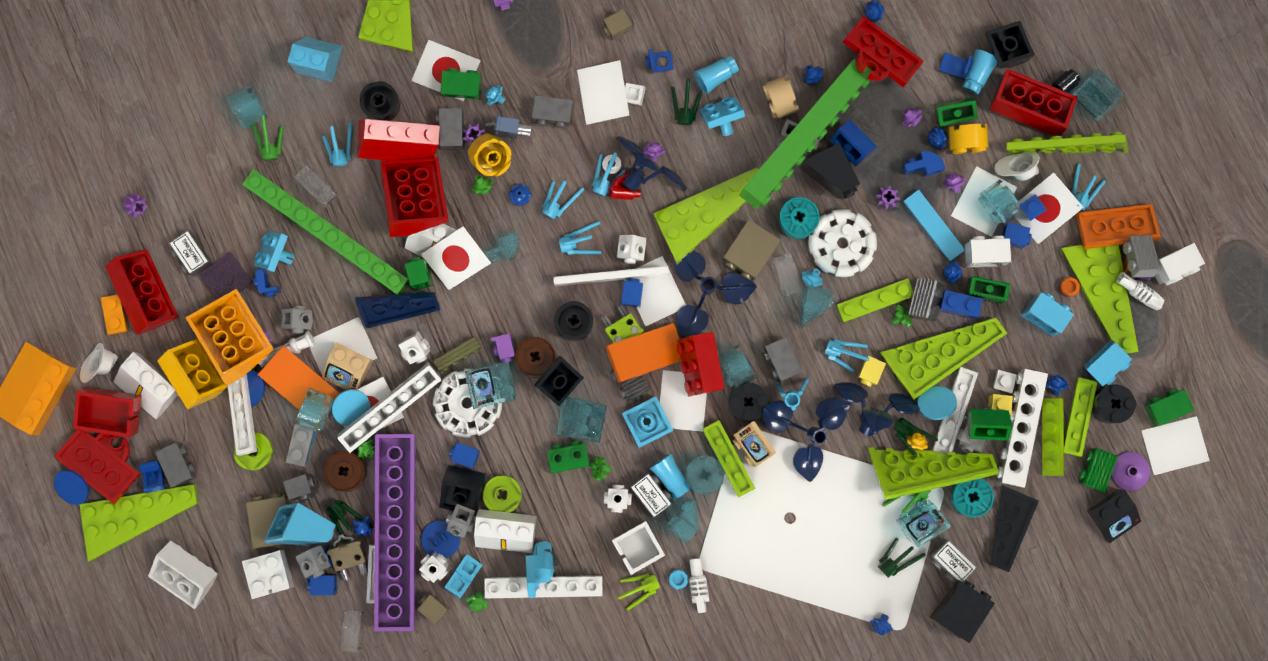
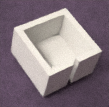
[964,236,1011,268]
[1155,243,1205,285]
[612,521,665,575]
[242,550,294,599]

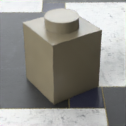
[602,9,633,40]
[417,594,450,625]

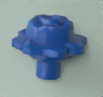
[865,0,885,23]
[803,65,824,85]
[928,127,947,150]
[508,183,532,207]
[943,261,963,284]
[1046,374,1069,395]
[352,516,372,537]
[870,614,893,635]

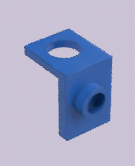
[645,49,674,73]
[939,53,973,79]

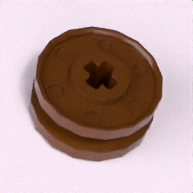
[515,337,556,378]
[324,451,367,492]

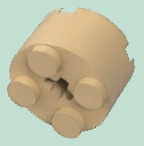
[763,75,800,119]

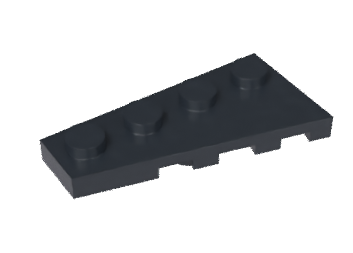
[990,485,1039,572]

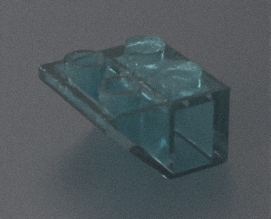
[1072,68,1125,121]
[557,397,607,443]
[668,499,699,545]

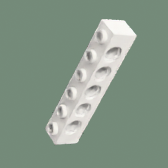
[337,362,441,453]
[996,369,1048,488]
[485,575,603,598]

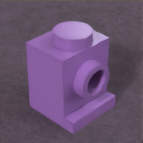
[491,333,515,364]

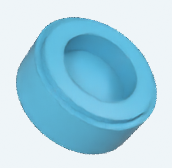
[669,569,688,589]

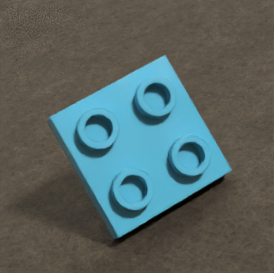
[699,97,745,136]
[254,231,294,272]
[622,396,674,448]

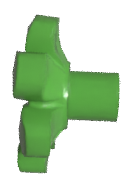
[892,305,912,327]
[590,456,611,481]

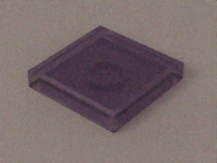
[199,252,253,299]

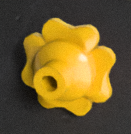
[906,433,928,450]

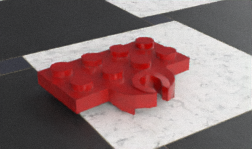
[843,16,924,88]
[54,430,140,505]

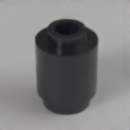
[1052,69,1081,93]

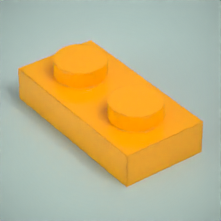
[101,294,129,335]

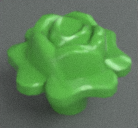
[471,175,493,195]
[357,439,375,460]
[466,591,488,612]

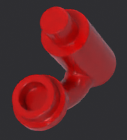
[609,167,641,200]

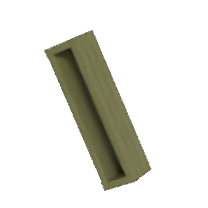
[433,337,482,373]

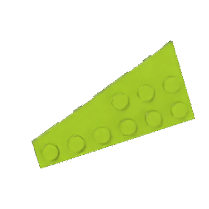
[358,0,414,53]
[1007,132,1129,153]
[653,168,758,264]
[1060,245,1139,354]
[880,318,1007,400]
[868,447,999,500]
[79,484,199,562]

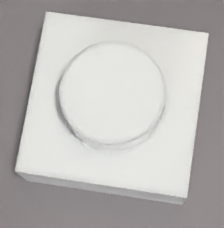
[625,83,646,106]
[992,370,1017,394]

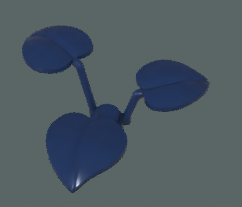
[616,136,687,191]
[674,251,757,338]
[834,382,920,436]
[762,398,850,482]

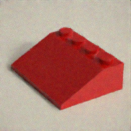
[380,157,449,237]

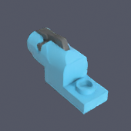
[526,541,559,598]

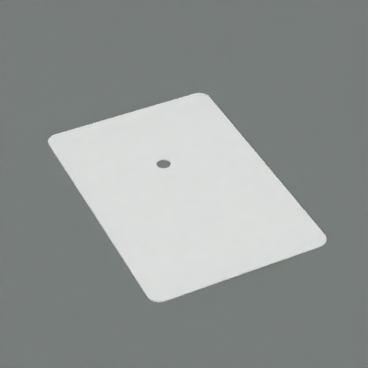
[699,427,944,630]

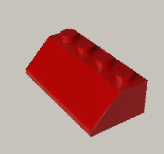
[989,68,1078,136]
[357,119,440,161]
[105,249,179,335]

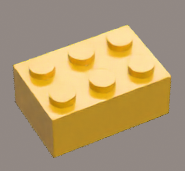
[157,339,227,409]

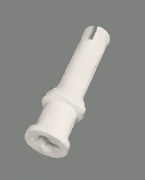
[259,331,316,367]

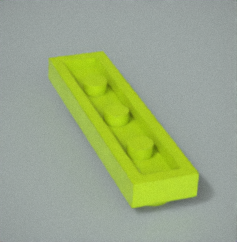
[836,278,913,323]
[1064,377,1097,457]
[1042,398,1064,476]
[702,420,756,498]

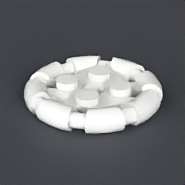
[808,209,877,277]
[433,368,502,438]

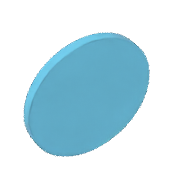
[918,386,957,420]
[332,389,370,426]

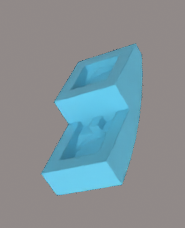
[444,554,482,599]

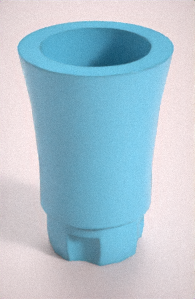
[962,49,997,95]
[694,56,739,94]
[649,453,690,499]

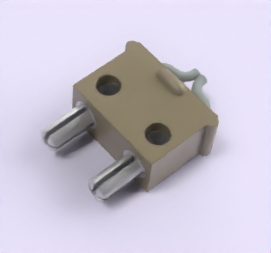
[327,534,368,581]

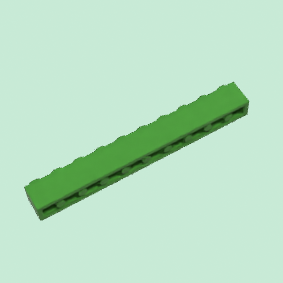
[739,58,872,210]
[242,169,410,295]

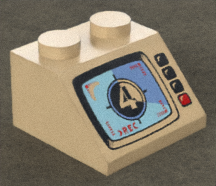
[322,342,373,390]
[732,421,776,467]

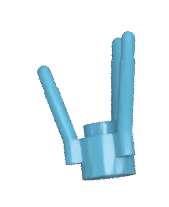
[322,122,353,167]
[591,152,626,197]
[1071,163,1106,211]
[541,180,584,219]
[559,221,602,255]
[825,339,869,372]
[776,378,809,411]

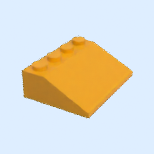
[185,289,274,386]
[0,342,77,436]

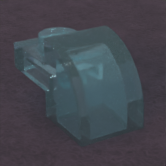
[483,231,520,263]

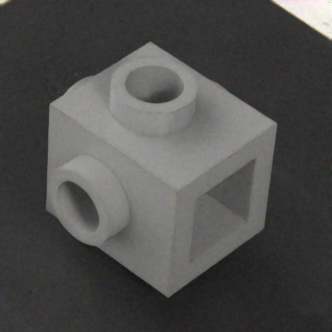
[281,306,313,334]
[957,425,988,454]
[446,504,475,538]
[296,545,330,578]

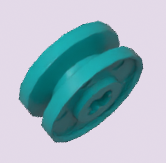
[778,197,820,239]
[951,478,994,518]

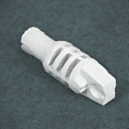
[1116,272,1164,311]
[689,558,710,613]

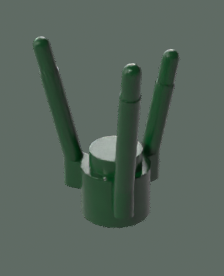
[671,79,702,125]
[894,417,938,456]
[327,500,375,542]
[878,538,926,578]

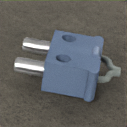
[486,116,532,139]

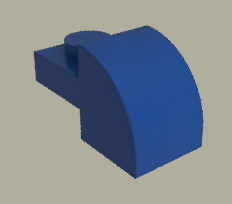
[902,151,946,177]

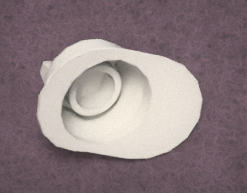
[994,151,1040,181]
[80,343,118,383]

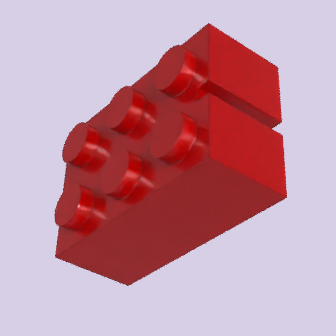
[677,332,725,397]
[73,387,142,438]

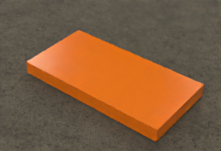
[1075,204,1161,249]
[605,323,681,383]
[258,345,340,424]

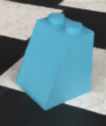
[287,37,343,82]
[264,503,336,545]

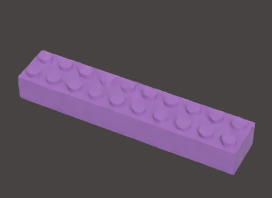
[374,434,416,631]

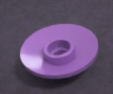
[1111,452,1150,491]

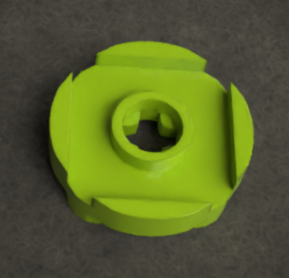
[234,432,274,470]
[483,476,522,513]

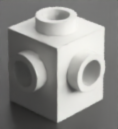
[617,235,646,264]
[398,331,430,364]
[604,485,632,513]
[419,552,449,583]

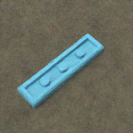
[903,190,965,262]

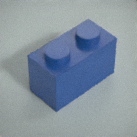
[829,120,877,167]
[939,290,983,320]

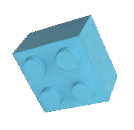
[1021,292,1074,337]
[1083,339,1132,386]

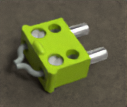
[601,305,644,343]

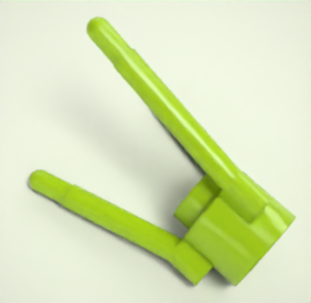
[617,573,660,611]

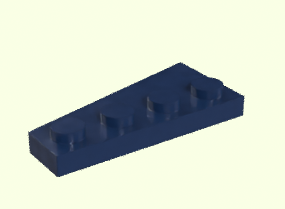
[355,292,440,329]

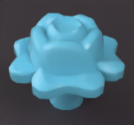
[485,85,505,106]
[802,269,823,288]

